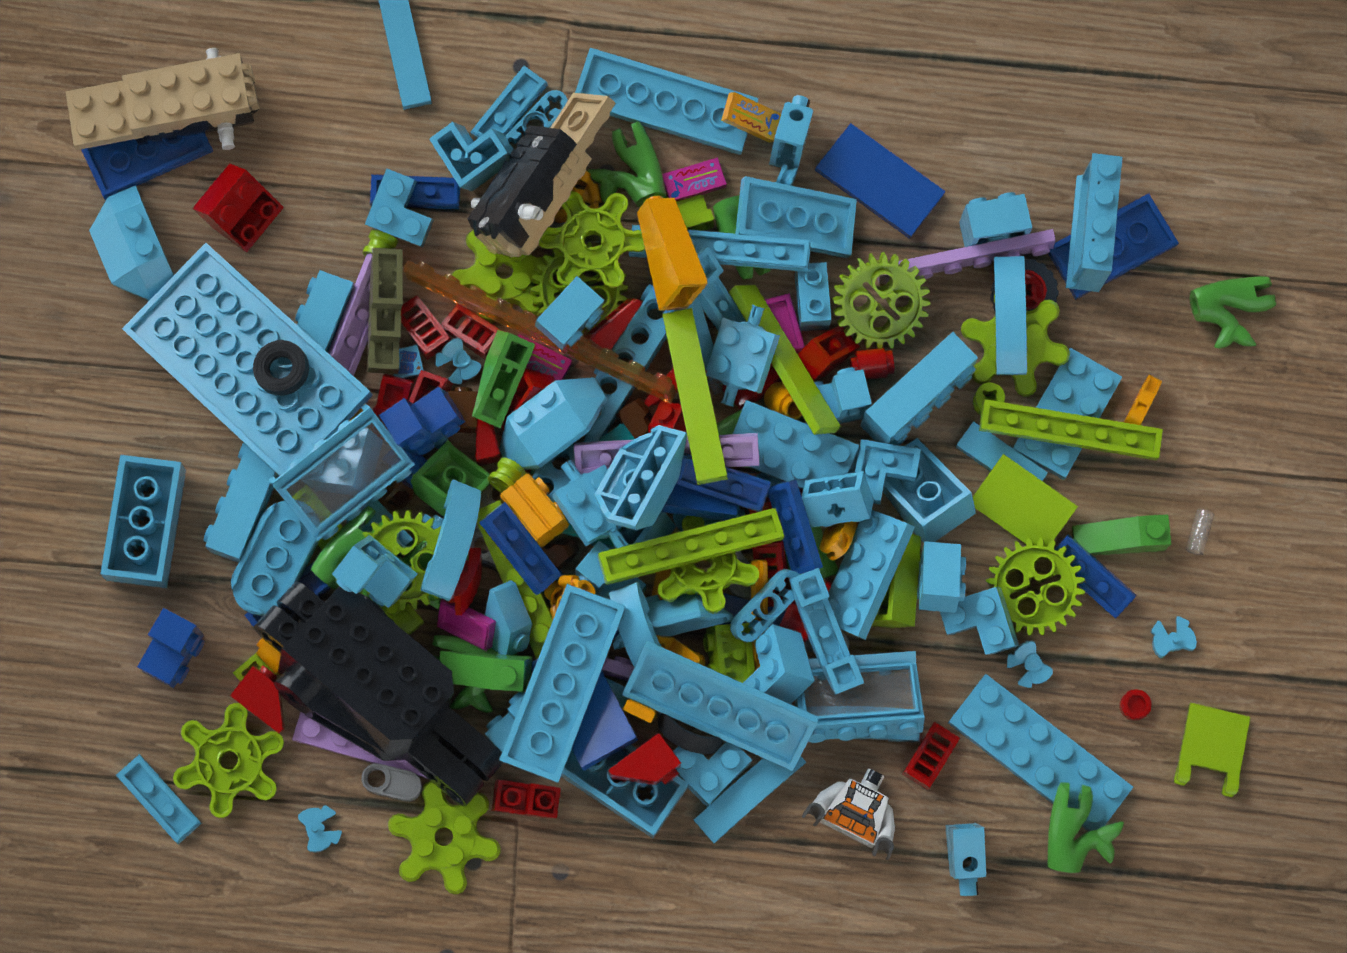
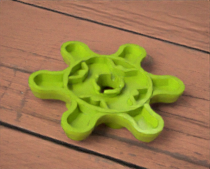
[539,191,645,288]
[449,230,555,324]
[961,295,1070,397]
[658,516,759,614]
[173,703,284,818]
[388,781,501,894]

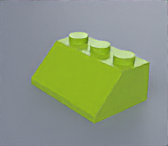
[872,534,921,628]

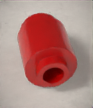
[850,348,895,380]

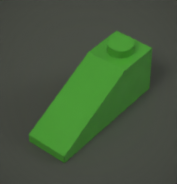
[472,330,535,428]
[1072,514,1171,555]
[440,650,532,692]

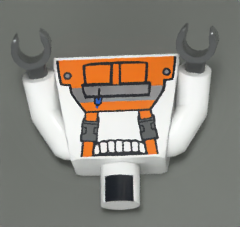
[802,769,895,860]

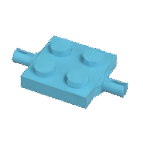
[706,305,780,406]
[552,460,629,548]

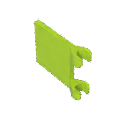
[1174,703,1250,797]

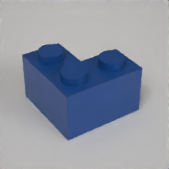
[379,387,466,455]
[137,608,205,689]

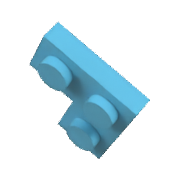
[855,439,921,505]

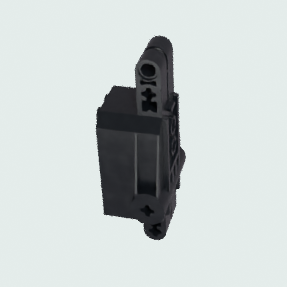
[254,581,504,807]

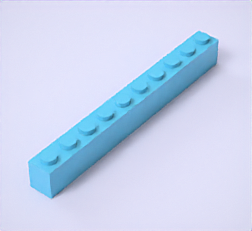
[203,270,354,563]

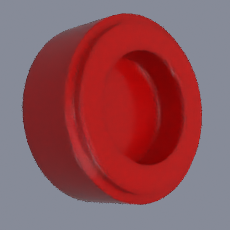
[1119,689,1152,721]

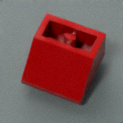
[192,163,284,252]

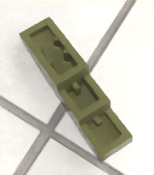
[367,248,403,374]

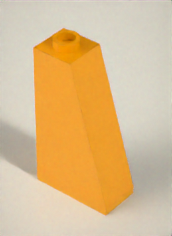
[637,196,708,311]

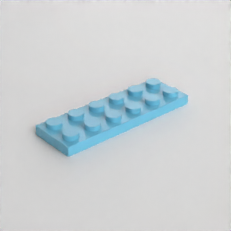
[575,48,759,155]
[499,584,626,783]
[622,641,819,771]
[948,674,1133,831]

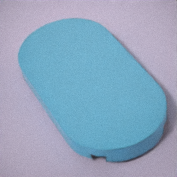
[231,499,320,616]

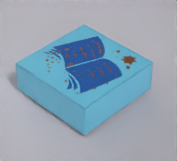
[394,345,424,380]

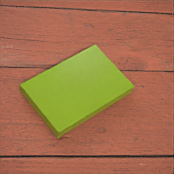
[973,454,1078,547]

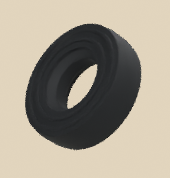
[253,340,309,396]

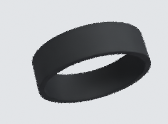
[658,713,724,754]

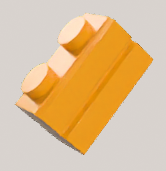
[500,473,569,547]

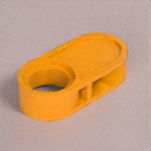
[1124,374,1162,425]
[819,521,858,560]

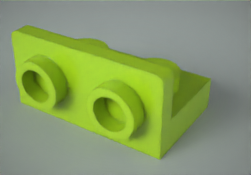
[703,623,755,683]

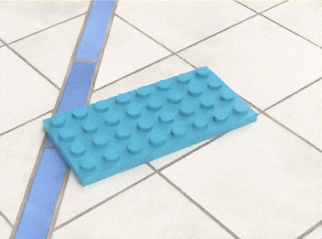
[122,243,373,476]

